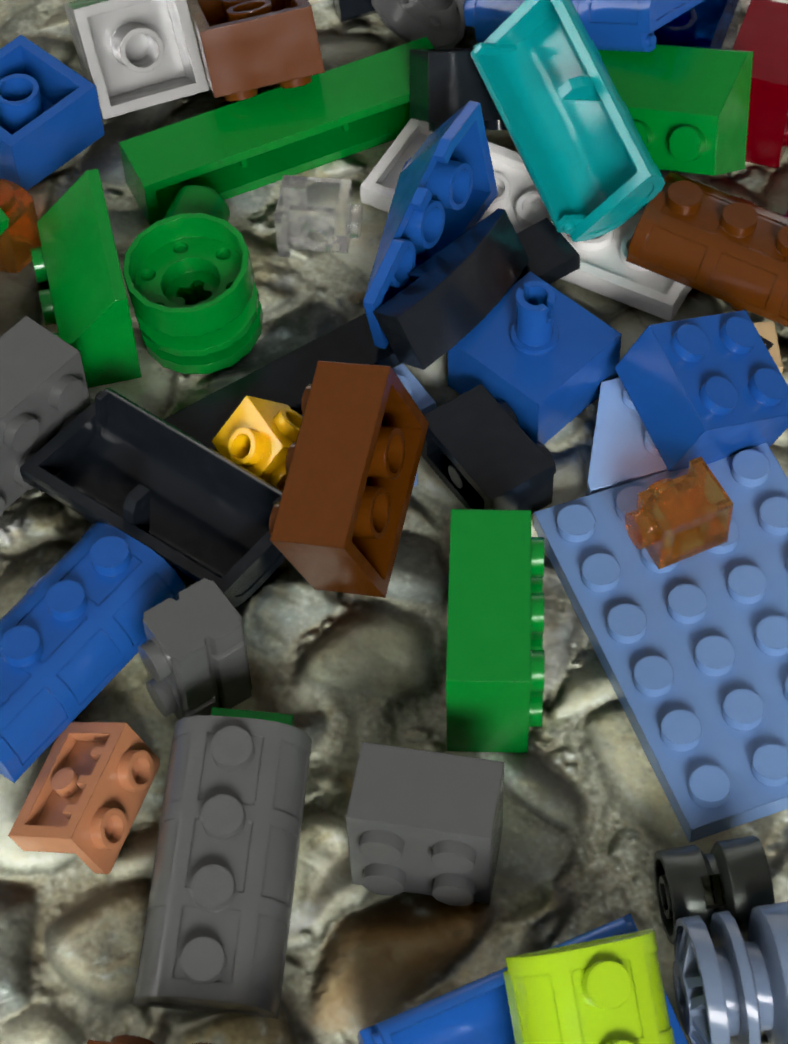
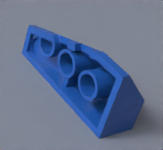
[363,101,498,349]

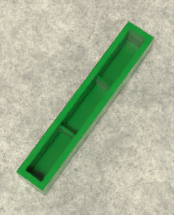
[119,37,435,226]

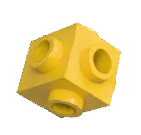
[212,396,303,491]

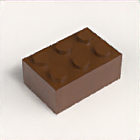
[186,0,325,101]
[269,361,429,598]

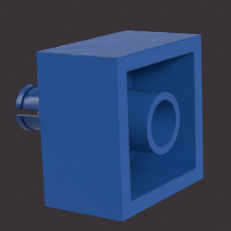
[447,271,622,444]

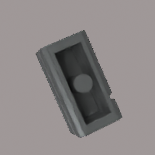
[138,578,252,720]

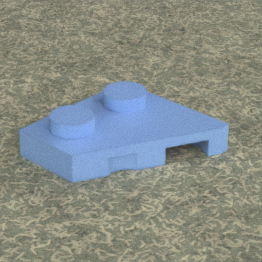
[586,378,668,496]

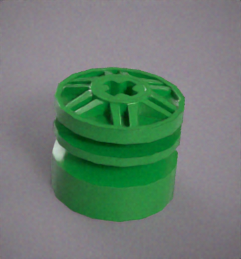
[122,213,263,374]

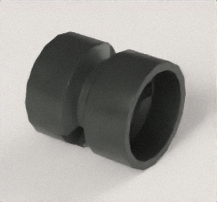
[654,836,775,944]

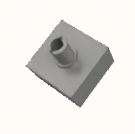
[64,0,209,120]

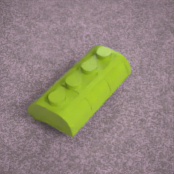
[503,929,675,1044]

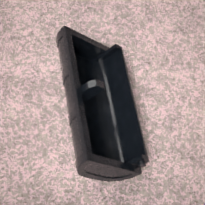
[20,388,285,607]

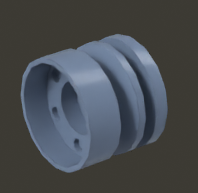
[672,902,788,1044]

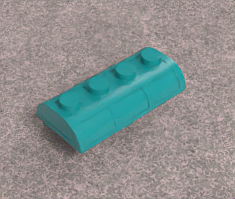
[470,0,665,242]

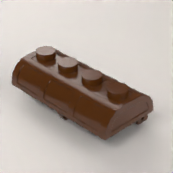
[626,171,788,327]

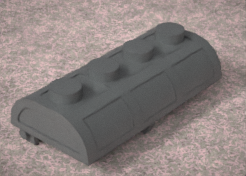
[133,715,312,1019]

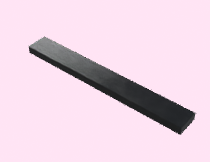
[163,218,580,453]

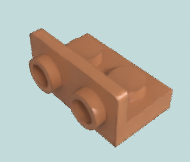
[8,722,160,874]

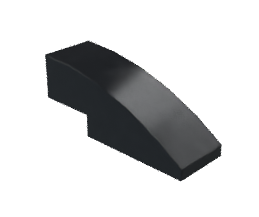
[373,208,529,370]

